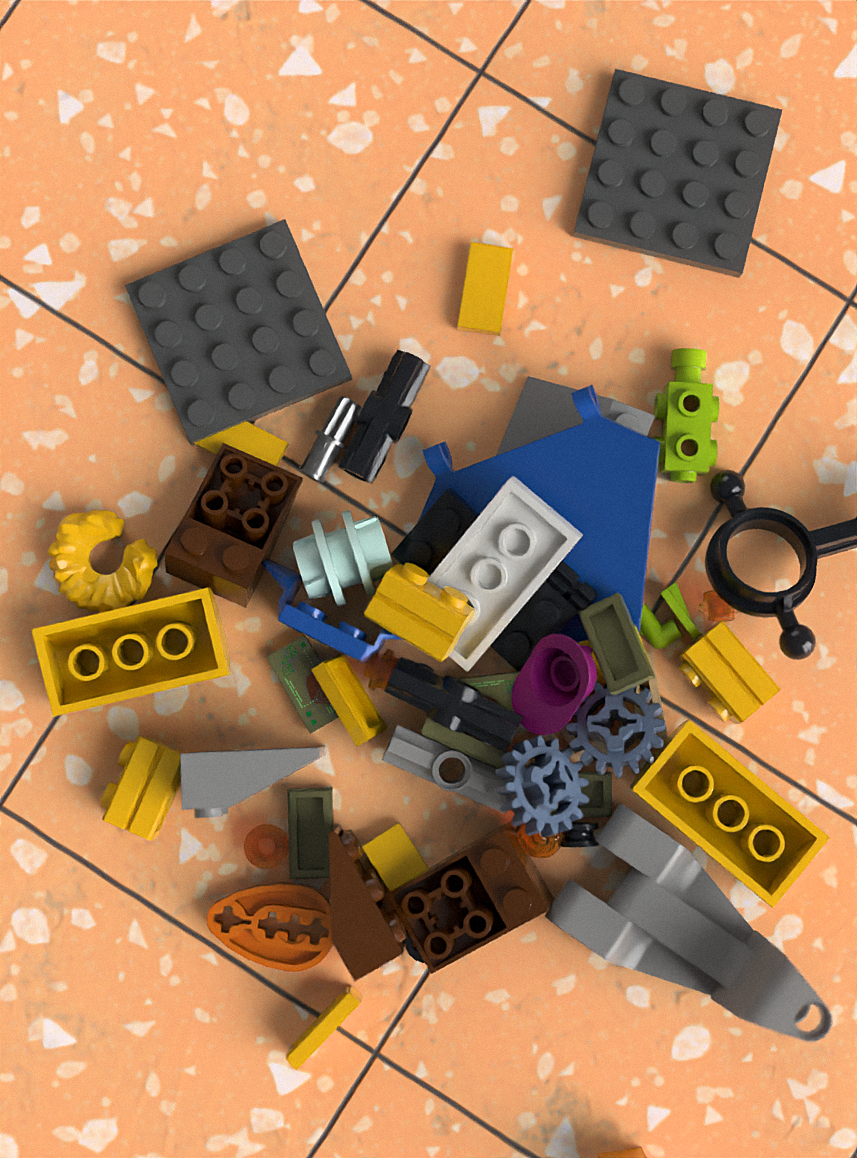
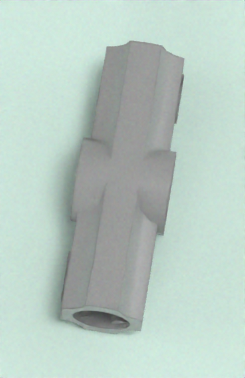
[382,724,507,814]

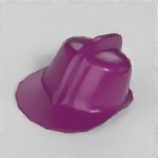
[512,634,597,735]

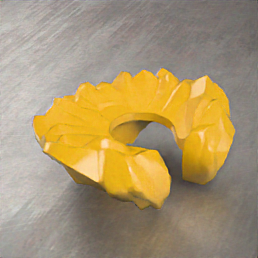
[47,509,158,613]

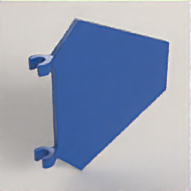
[417,385,660,643]

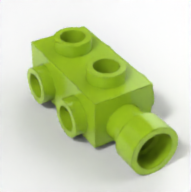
[654,348,719,483]

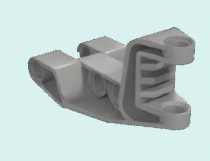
[545,803,832,1042]

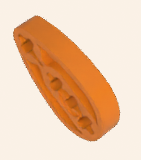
[207,882,333,972]

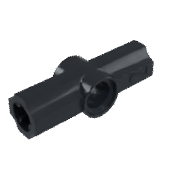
[338,349,431,484]
[384,657,523,752]

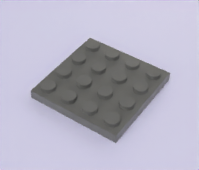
[573,69,782,278]
[125,219,353,446]

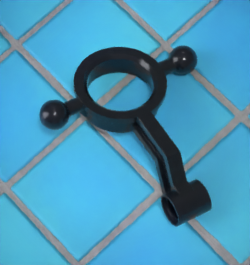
[705,470,857,660]

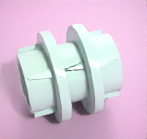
[293,510,393,606]

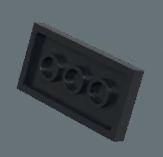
[391,488,578,671]

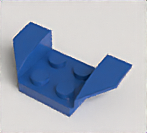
[262,559,403,664]

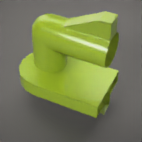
[640,582,702,649]

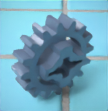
[566,681,666,778]
[495,736,589,837]

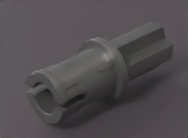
[298,396,362,483]

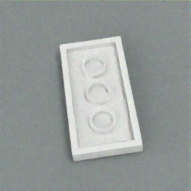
[427,476,583,672]

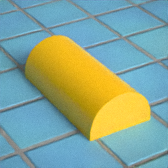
[31,587,231,717]
[630,720,830,908]

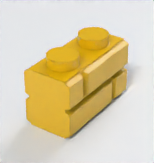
[364,563,475,663]
[677,620,781,724]
[100,735,185,841]

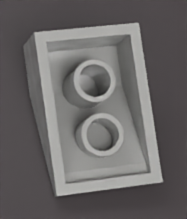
[496,376,655,455]
[180,746,326,818]

